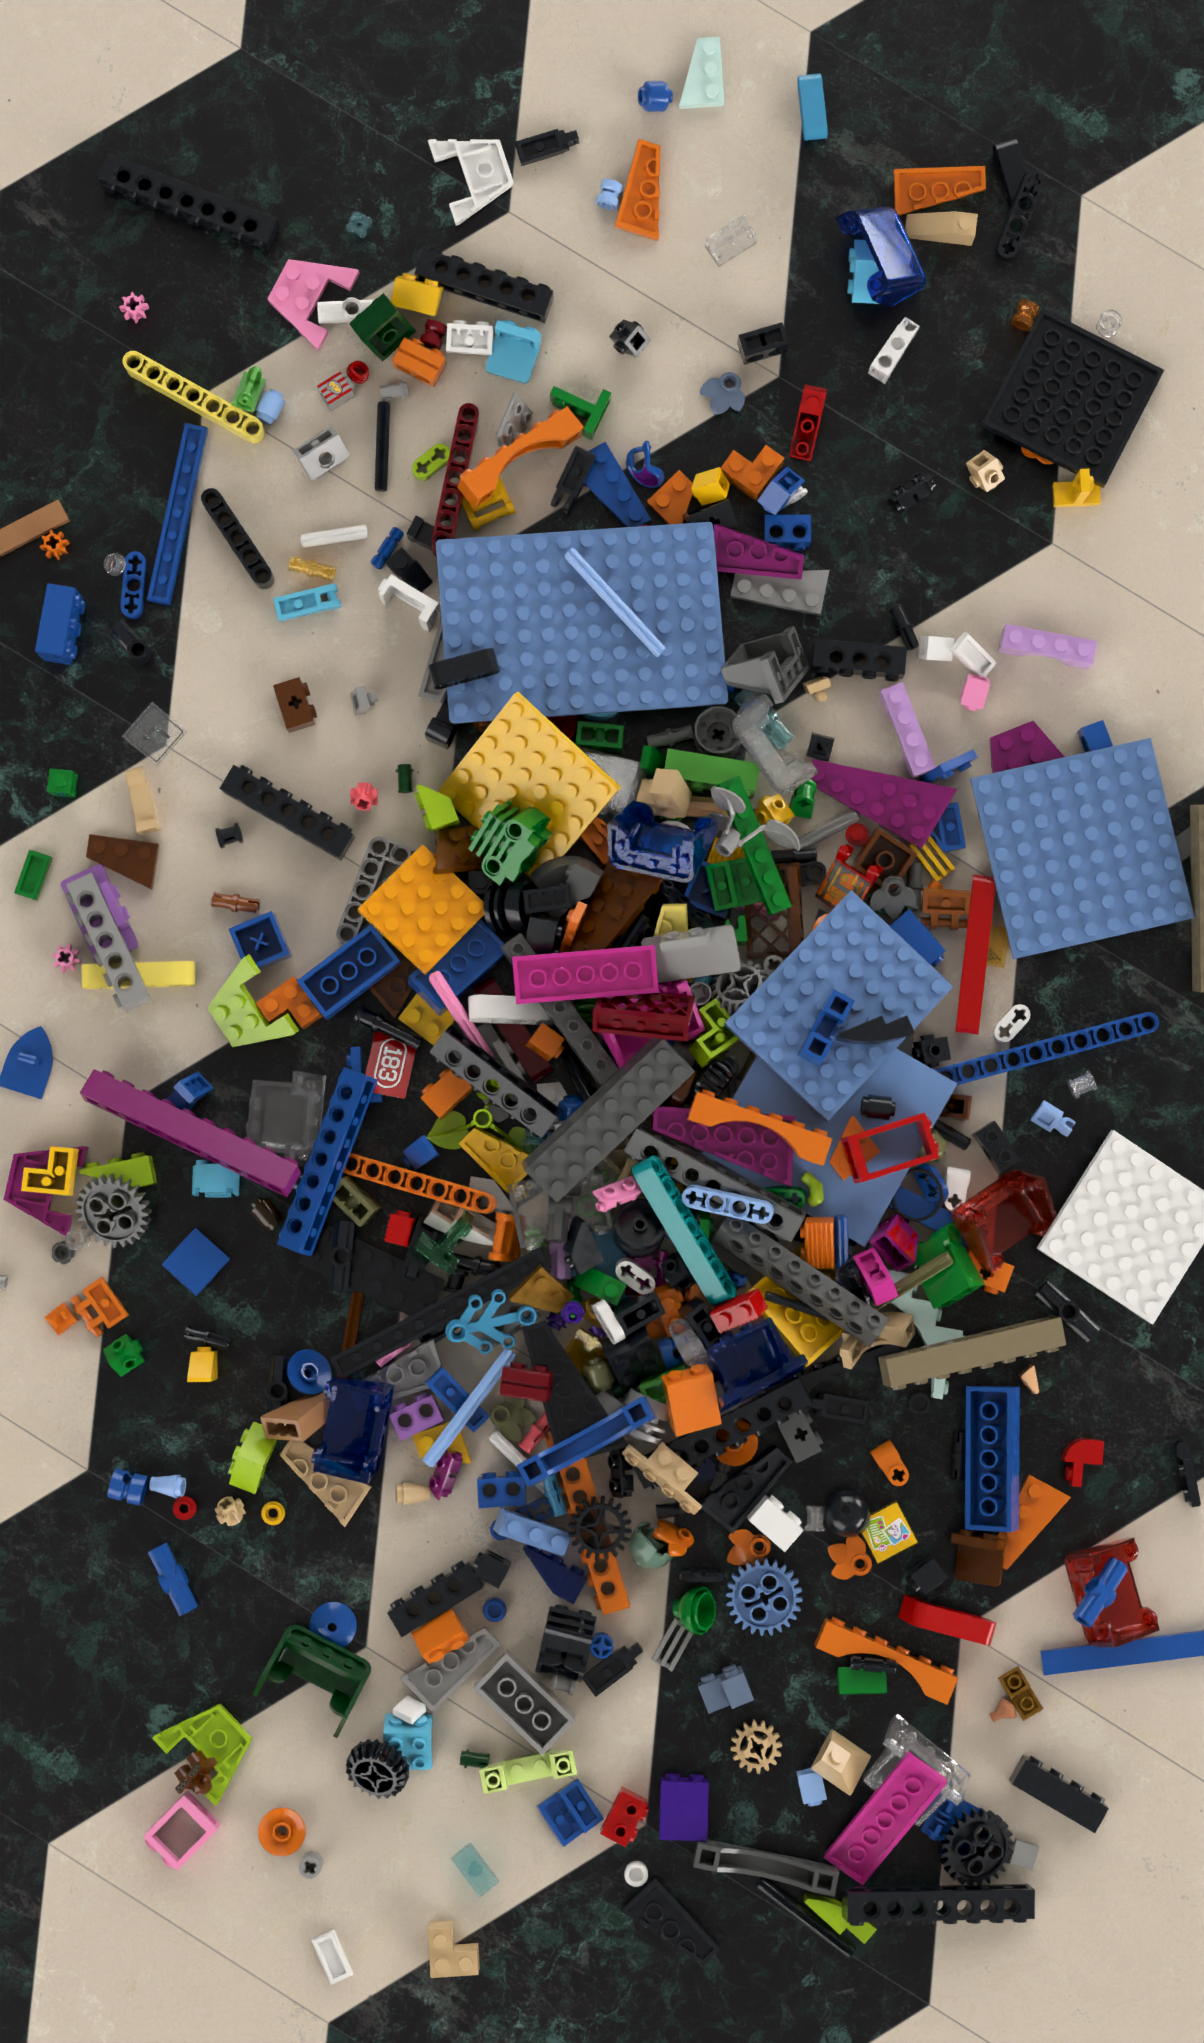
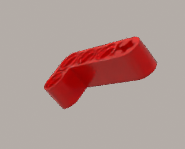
[898,1594,997,1646]

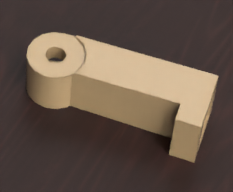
[125,766,161,835]

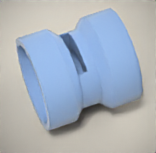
[596,179,624,211]

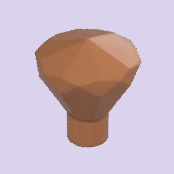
[989,1697,1017,1722]

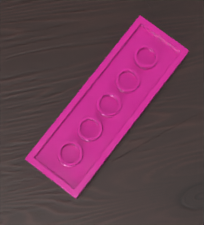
[512,945,659,1004]
[824,1751,947,1886]

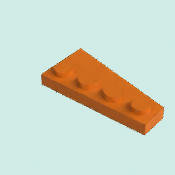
[614,139,661,241]
[893,166,986,217]
[997,1474,1071,1570]

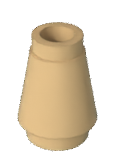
[395,1482,430,1506]

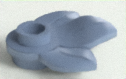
[700,372,745,415]

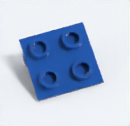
[920,1788,980,1849]

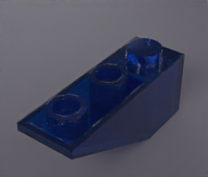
[523,1543,587,1604]

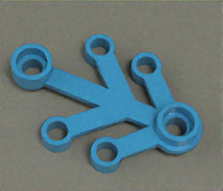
[445,1289,537,1354]

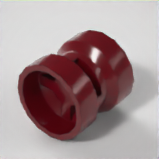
[420,319,447,350]

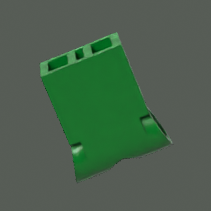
[911,1222,985,1309]

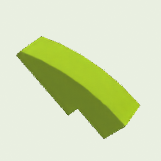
[803,1893,877,1944]

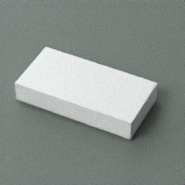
[949,632,996,677]
[312,1929,353,1985]

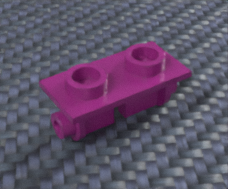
[429,1450,463,1500]

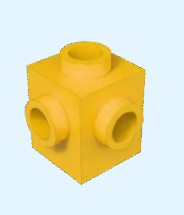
[754,793,794,825]

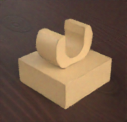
[803,675,831,702]

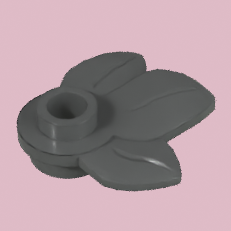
[870,875,917,919]

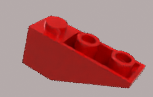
[789,384,827,461]

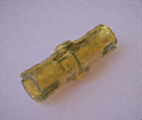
[288,556,336,581]

